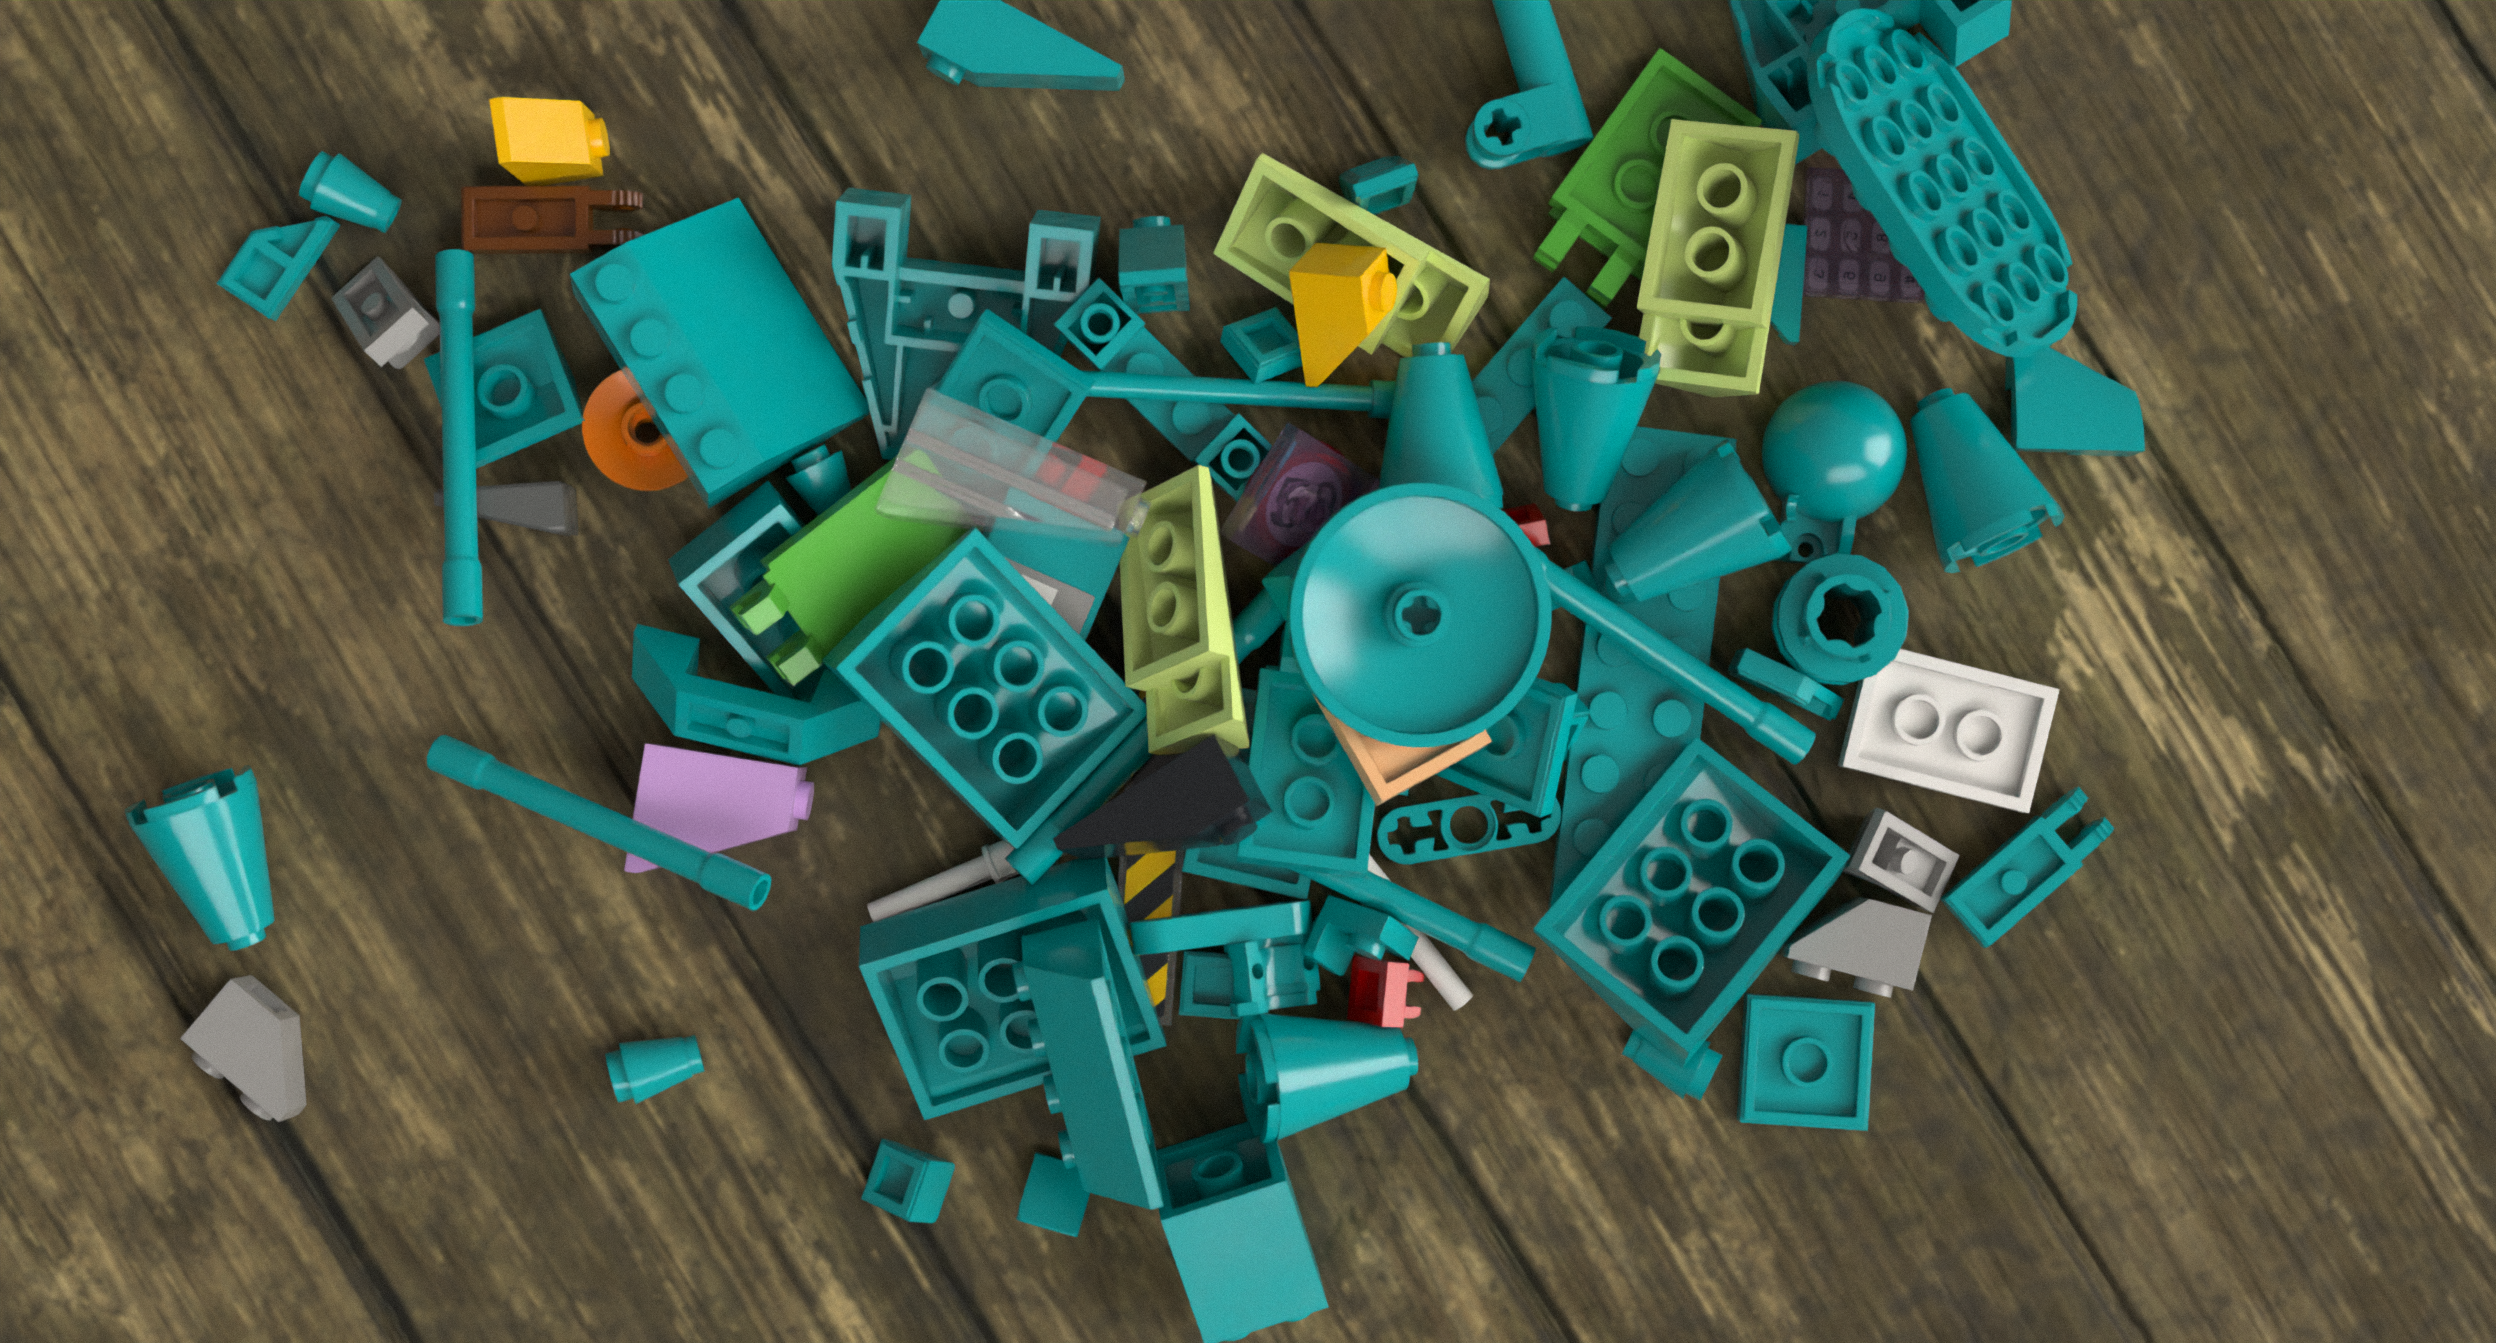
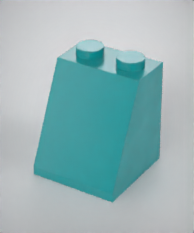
[1157,1122,1328,1343]

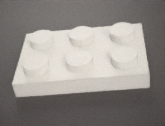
[1838,649,2060,813]

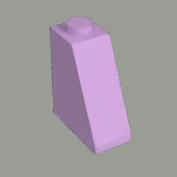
[624,743,814,873]

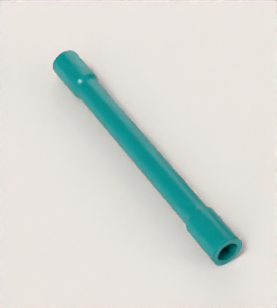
[435,249,483,626]
[1533,546,1816,765]
[1005,587,1285,886]
[427,735,771,911]
[1236,843,1536,982]

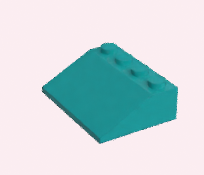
[570,198,870,509]
[821,527,1147,849]
[1533,737,1851,1068]
[859,858,1167,1120]

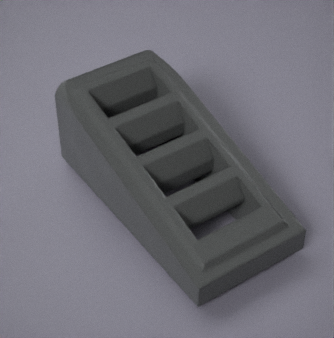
[434,481,579,537]

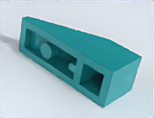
[917,0,1125,91]
[1119,216,1190,314]

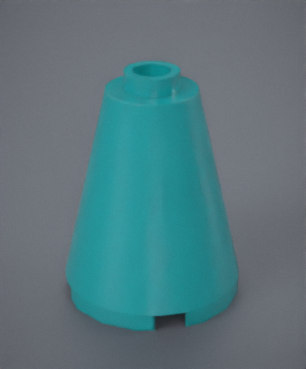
[1531,326,1662,511]
[1378,342,1504,508]
[1910,388,2065,573]
[1603,439,1793,602]
[125,765,275,951]
[1236,1014,1418,1143]

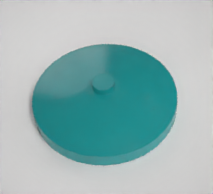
[1287,483,1552,748]

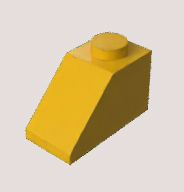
[489,97,610,186]
[1289,243,1397,388]

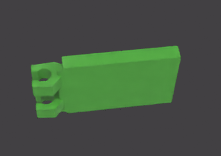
[1532,48,1763,309]
[729,443,978,686]

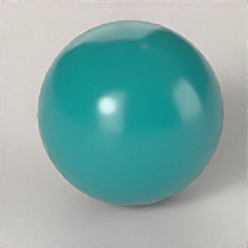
[1762,380,1907,523]

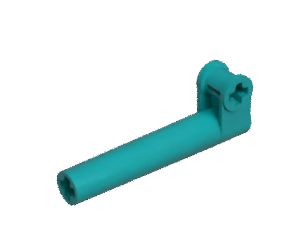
[1465,0,1594,170]

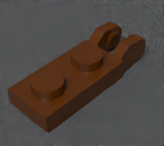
[461,186,643,254]

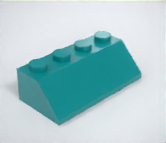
[1012,918,1163,1210]

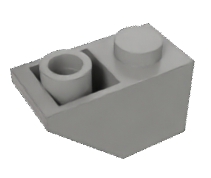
[1777,896,1932,998]
[180,975,306,1122]

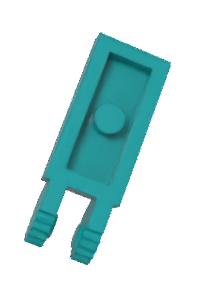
[1940,786,2115,948]

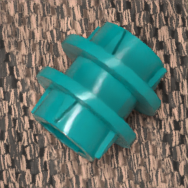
[1771,553,1909,685]

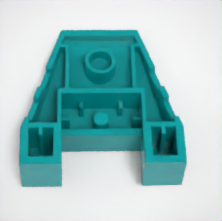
[1727,0,2012,164]
[832,188,1101,460]

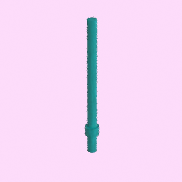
[1080,370,1396,419]

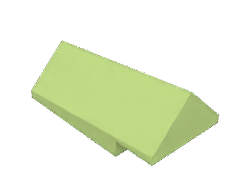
[1637,119,1800,397]
[1213,153,1490,358]
[1117,465,1250,755]

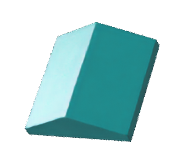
[424,309,585,469]

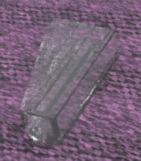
[875,387,1152,547]

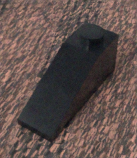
[1053,734,1272,860]

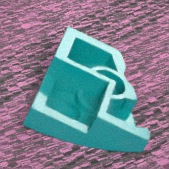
[2005,347,2145,456]

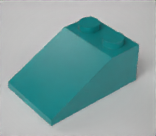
[668,481,830,703]

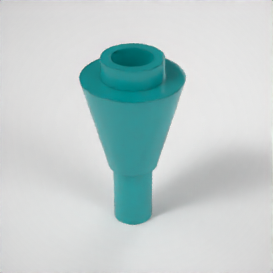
[785,444,851,516]

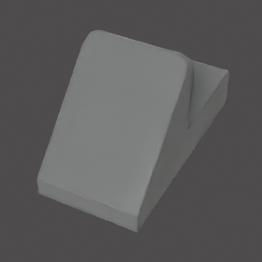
[331,256,440,369]
[1843,807,1960,913]

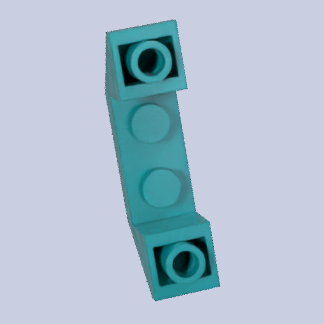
[1054,278,1275,505]
[632,624,882,765]

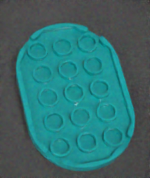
[1807,8,2077,358]

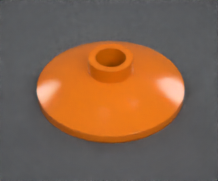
[582,370,688,491]

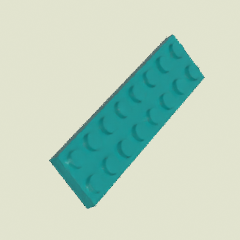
[1548,426,1737,910]

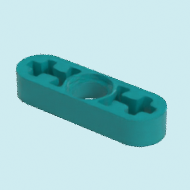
[1376,793,1561,864]
[1130,899,1313,955]

